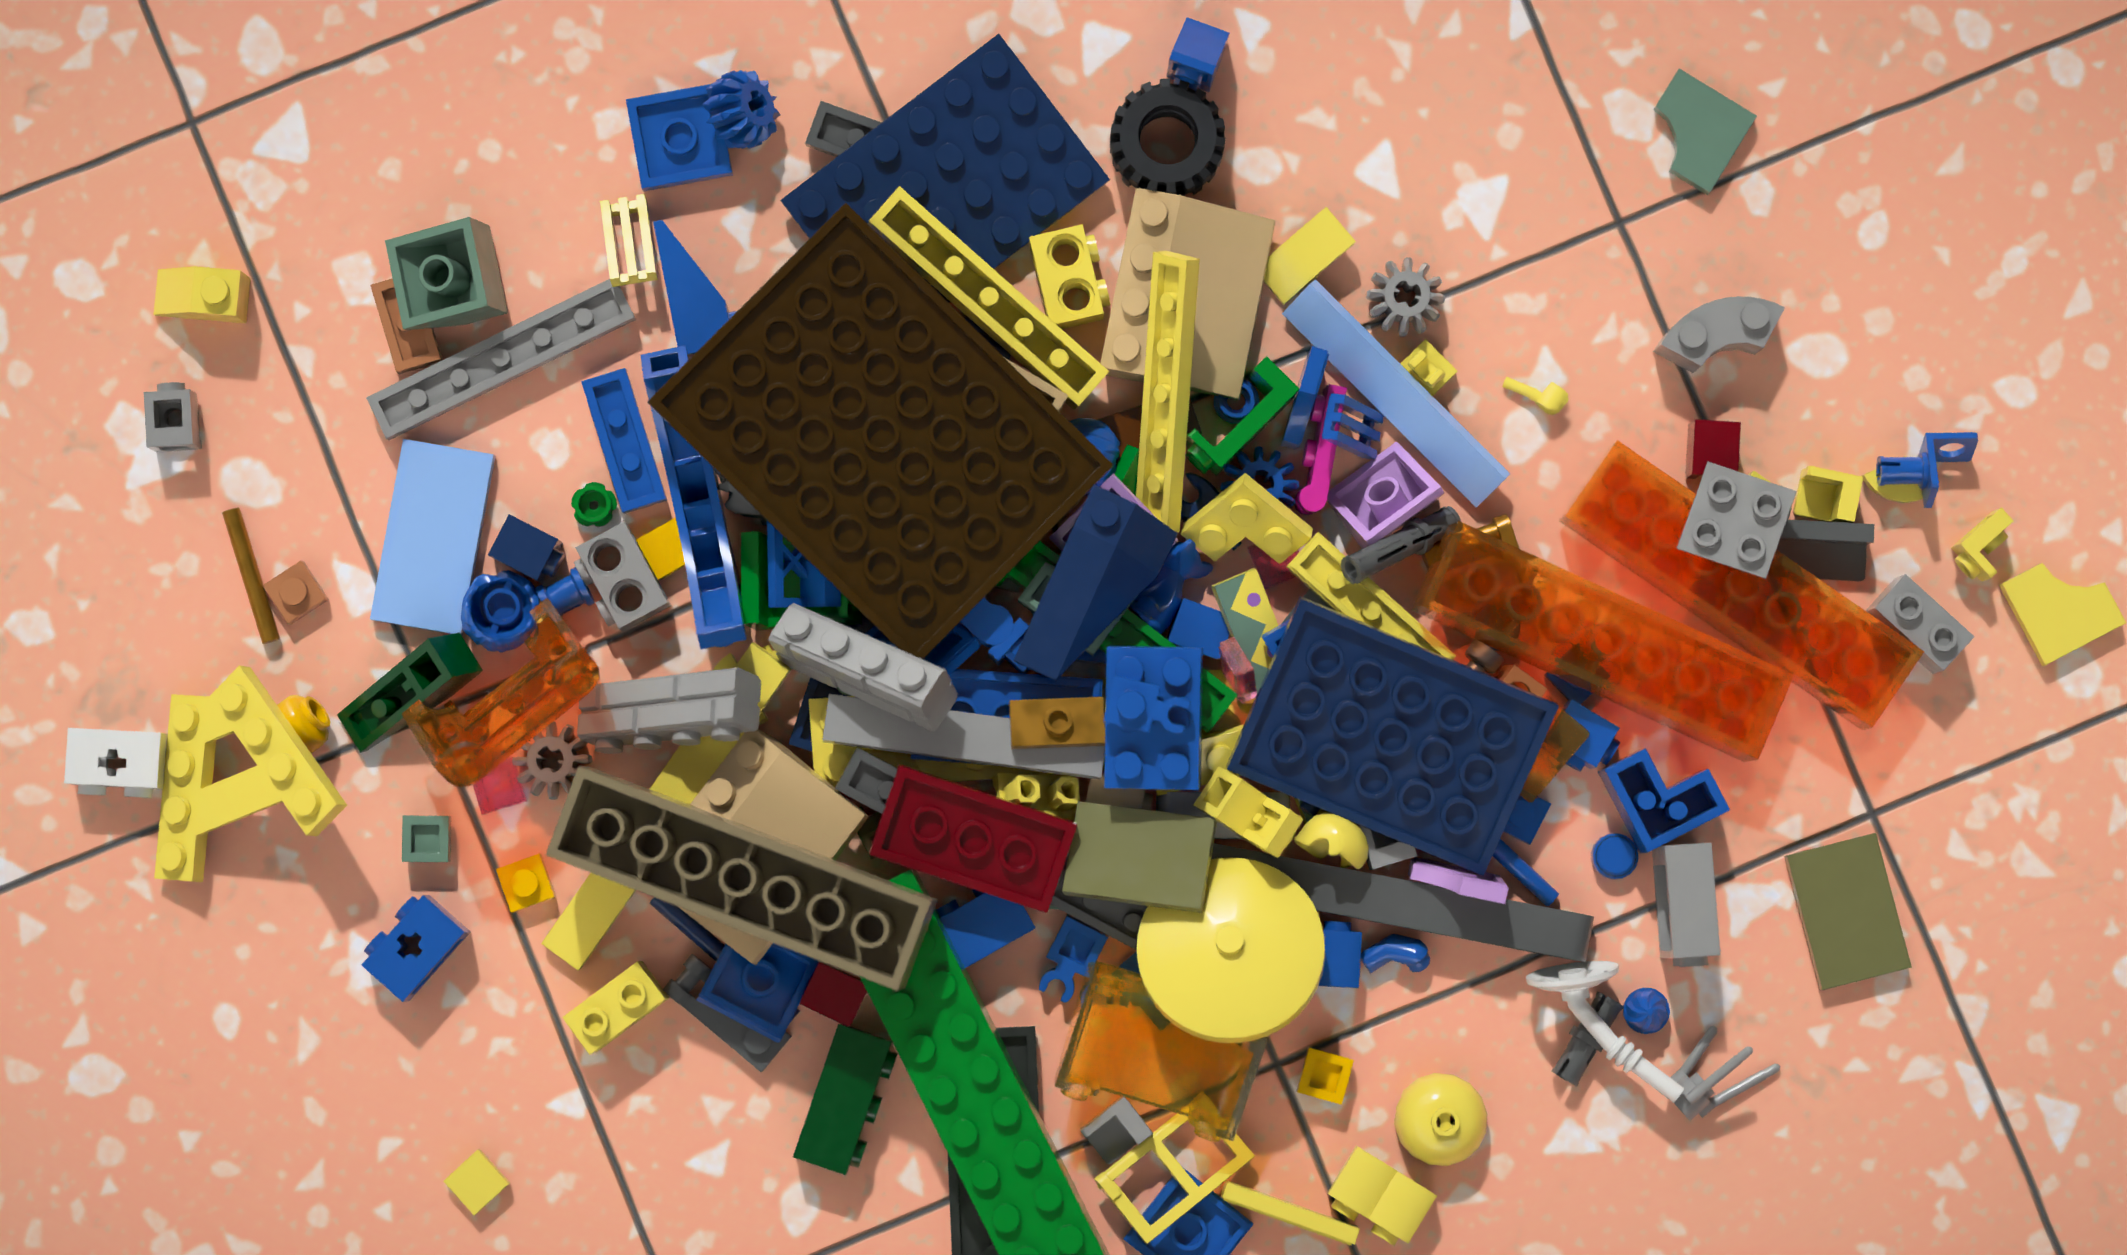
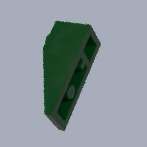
[337,632,483,753]

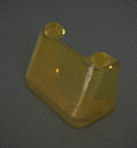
[1054,961,1269,1142]

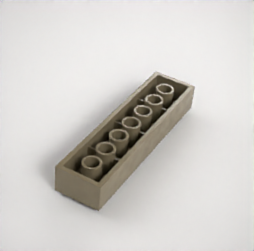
[545,766,938,991]

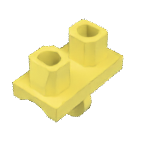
[992,773,1080,822]

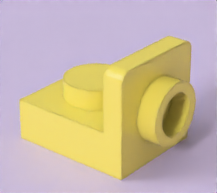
[1951,507,2013,582]

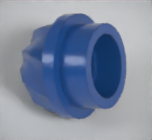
[1623,988,1670,1034]

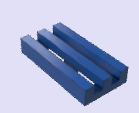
[1322,393,1384,459]

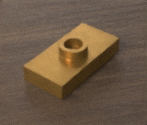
[1009,697,1105,749]

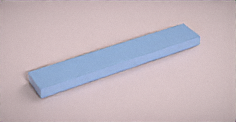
[1282,279,1510,508]

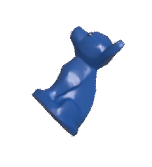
[1129,539,1213,634]

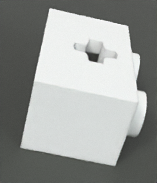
[64,728,168,798]

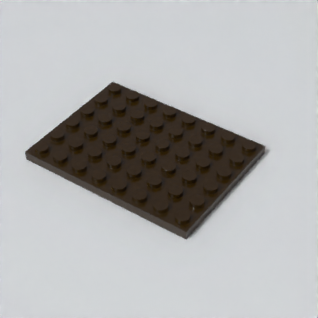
[647,203,1113,660]

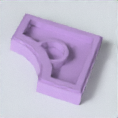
[1408,857,1509,904]

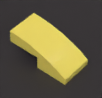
[1264,207,1356,305]

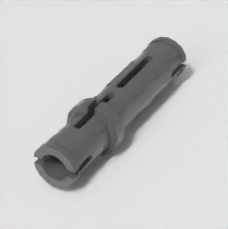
[1341,506,1461,584]

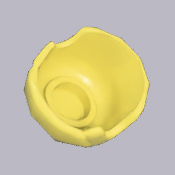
[1294,812,1369,869]

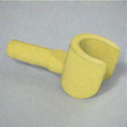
[1502,377,1568,415]

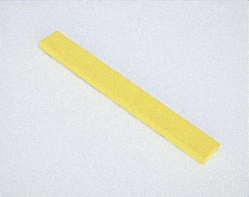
[541,642,792,971]

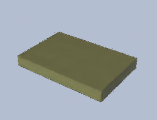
[1062,801,1217,913]
[1784,833,1912,990]

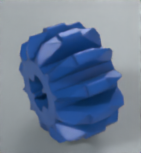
[702,70,781,149]
[1220,446,1299,508]

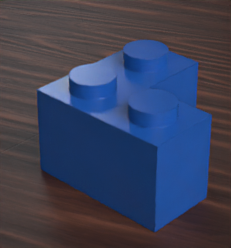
[1597,748,1730,853]

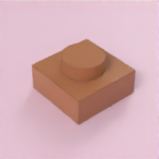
[262,560,329,625]

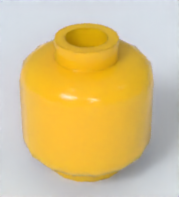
[277,695,330,754]

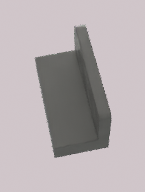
[1772,520,1875,582]

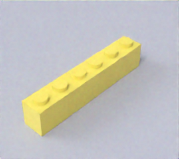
[868,186,1109,410]

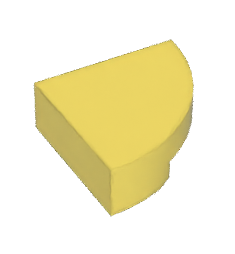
[1862,456,1923,503]

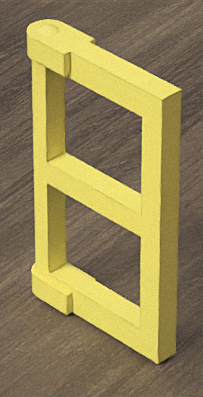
[1094,1092,1255,1245]

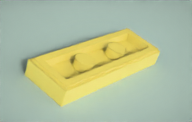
[1220,1180,1360,1246]

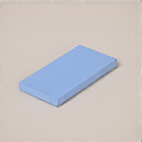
[370,439,496,636]

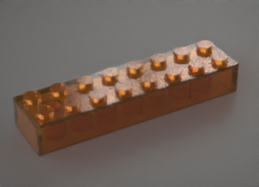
[1559,440,1925,730]
[1411,521,1794,762]

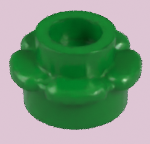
[571,482,617,527]

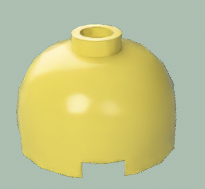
[1394,1073,1488,1166]

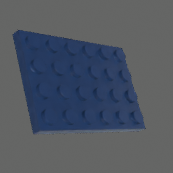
[780,33,1110,303]
[1226,596,1559,876]

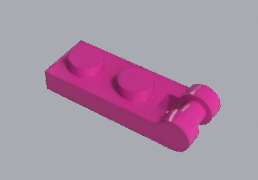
[1294,384,1347,515]

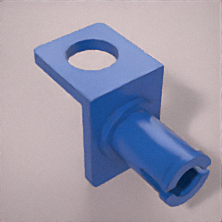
[1876,432,1978,508]

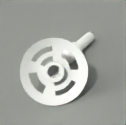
[1526,961,1684,1103]

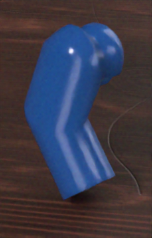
[1361,934,1430,974]

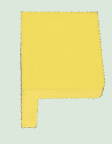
[1793,466,1863,523]

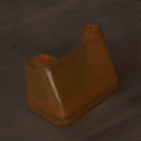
[401,598,599,787]

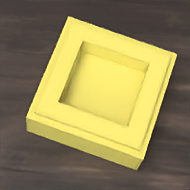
[443,1149,510,1215]

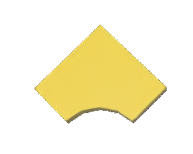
[1999,563,2126,666]

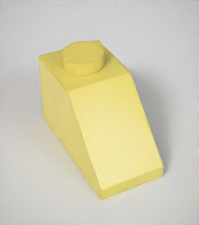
[153,266,251,324]

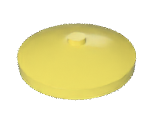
[1137,857,1325,1043]

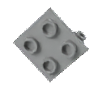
[1677,462,1797,579]

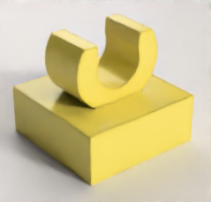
[1400,339,1458,396]

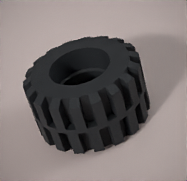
[1110,79,1226,196]

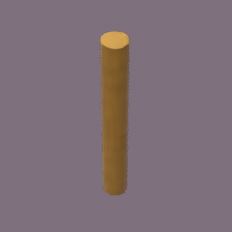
[222,507,280,644]

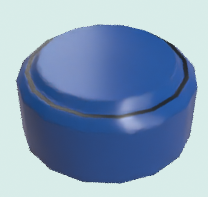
[1591,833,1639,879]

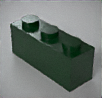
[793,1023,898,1175]

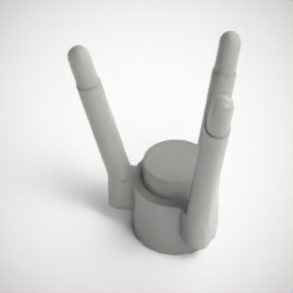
[1670,1026,1780,1121]

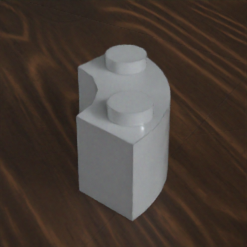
[1653,296,1785,373]

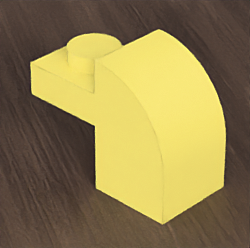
[1194,766,1303,858]

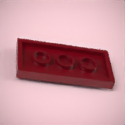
[869,764,1077,913]

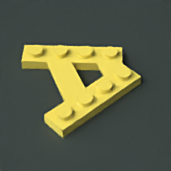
[154,665,347,882]

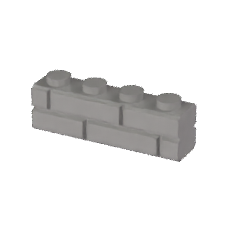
[768,603,958,732]
[577,667,761,754]

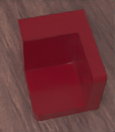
[1685,419,1741,479]
[799,961,868,1026]

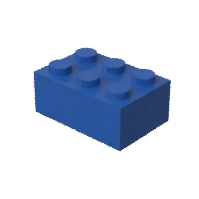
[1104,646,1203,790]

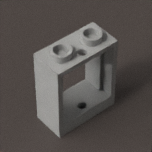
[1652,842,1720,967]

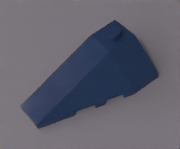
[1014,485,1178,681]

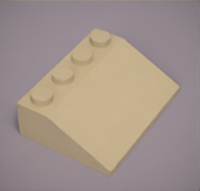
[1100,188,1276,400]
[677,729,869,965]

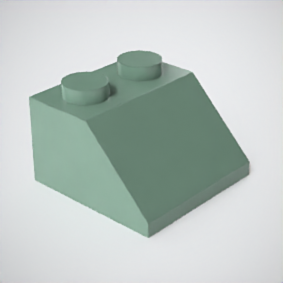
[385,217,508,330]

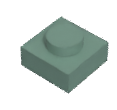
[402,815,451,862]

